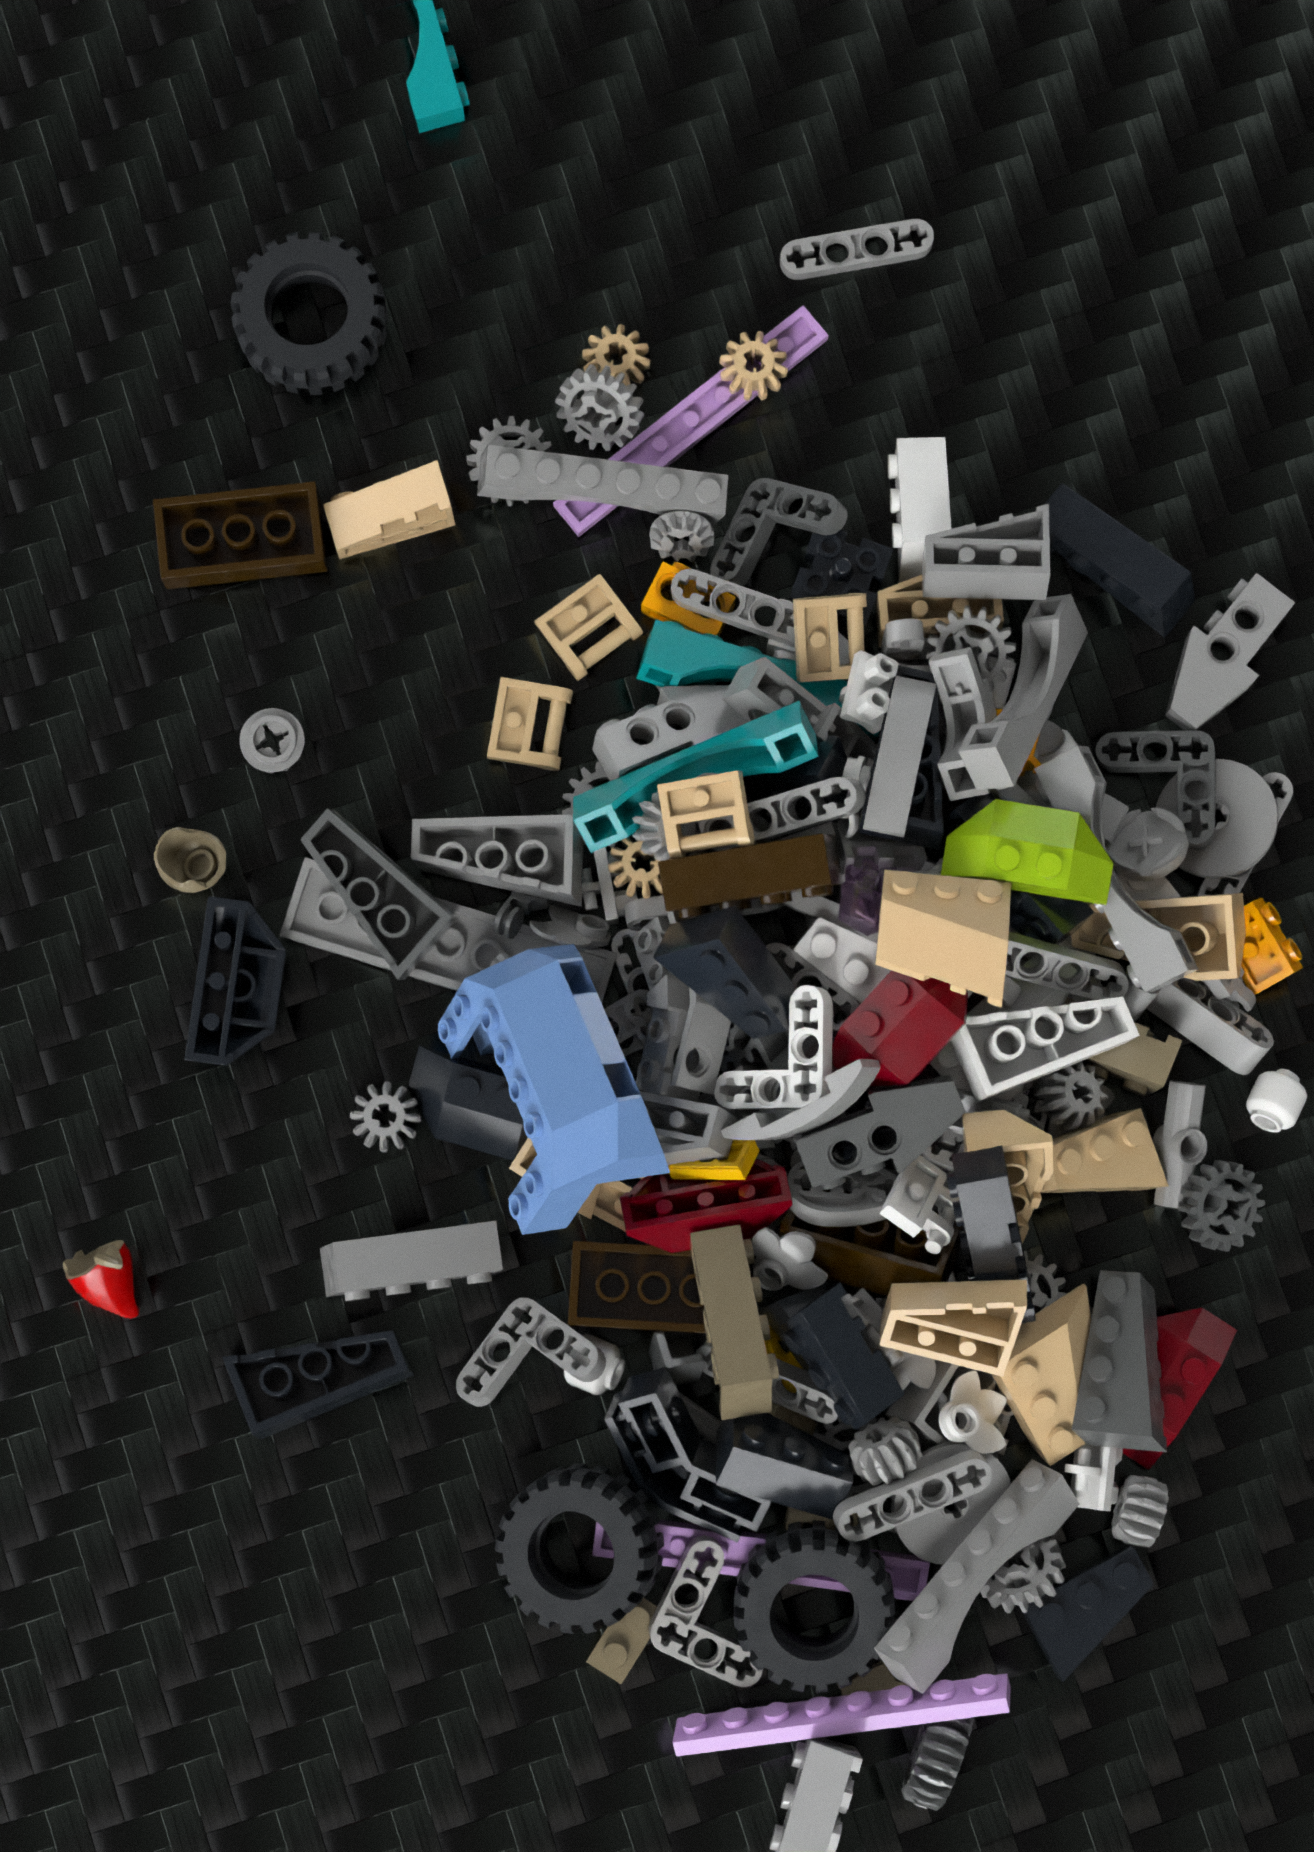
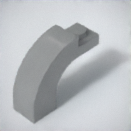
[929,647,996,801]

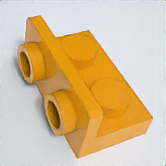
[1241,898,1303,995]

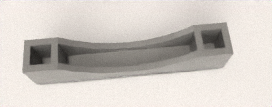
[477,445,728,525]
[958,594,1088,790]
[1034,745,1198,993]
[874,1459,1080,1694]

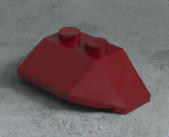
[832,970,968,1086]
[620,1159,793,1253]
[1123,1308,1237,1470]

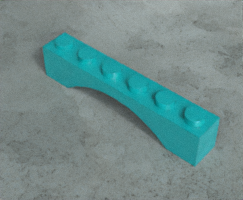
[406,0,470,133]
[636,620,879,742]
[573,701,818,853]

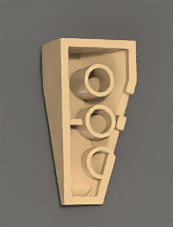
[1071,893,1246,981]
[962,1110,1054,1244]

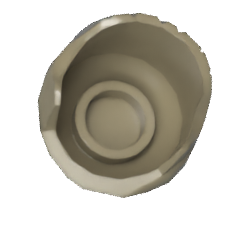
[154,827,226,893]

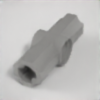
[1152,1080,1207,1208]

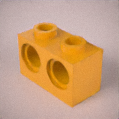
[641,562,736,637]

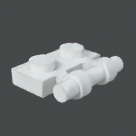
[879,1155,959,1254]

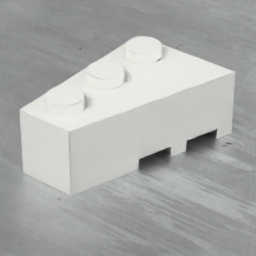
[888,437,951,583]

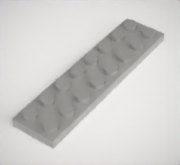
[280,857,617,1003]

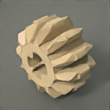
[582,324,650,386]
[719,331,788,401]
[608,829,671,899]

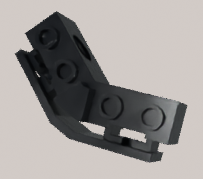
[604,1367,771,1542]

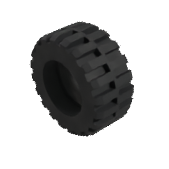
[231,232,388,395]
[495,1463,664,1634]
[734,1520,895,1693]

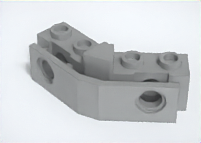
[632,912,731,1102]

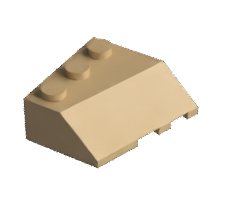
[875,870,1011,1008]
[992,1284,1091,1466]

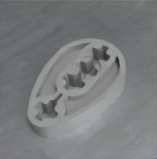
[788,1157,897,1227]

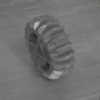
[902,1717,974,1811]

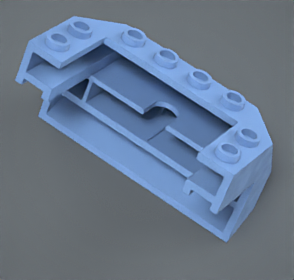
[438,944,670,1235]

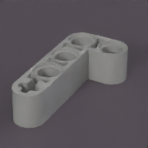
[696,773,866,851]
[1124,970,1274,1075]

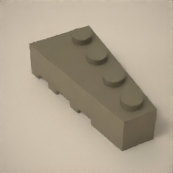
[1063,997,1182,1096]
[690,1225,779,1420]

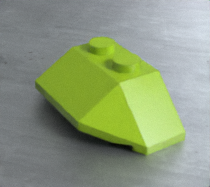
[941,799,1113,905]

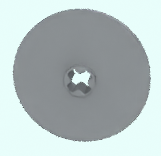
[1156,759,1278,879]
[891,1442,1011,1565]

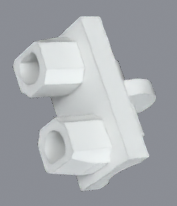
[839,650,898,734]
[582,847,638,925]
[1064,1443,1123,1511]

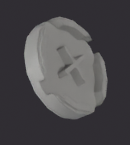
[1106,808,1189,881]

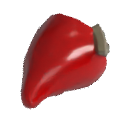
[63,1240,139,1319]

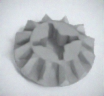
[649,511,714,562]
[240,708,305,774]

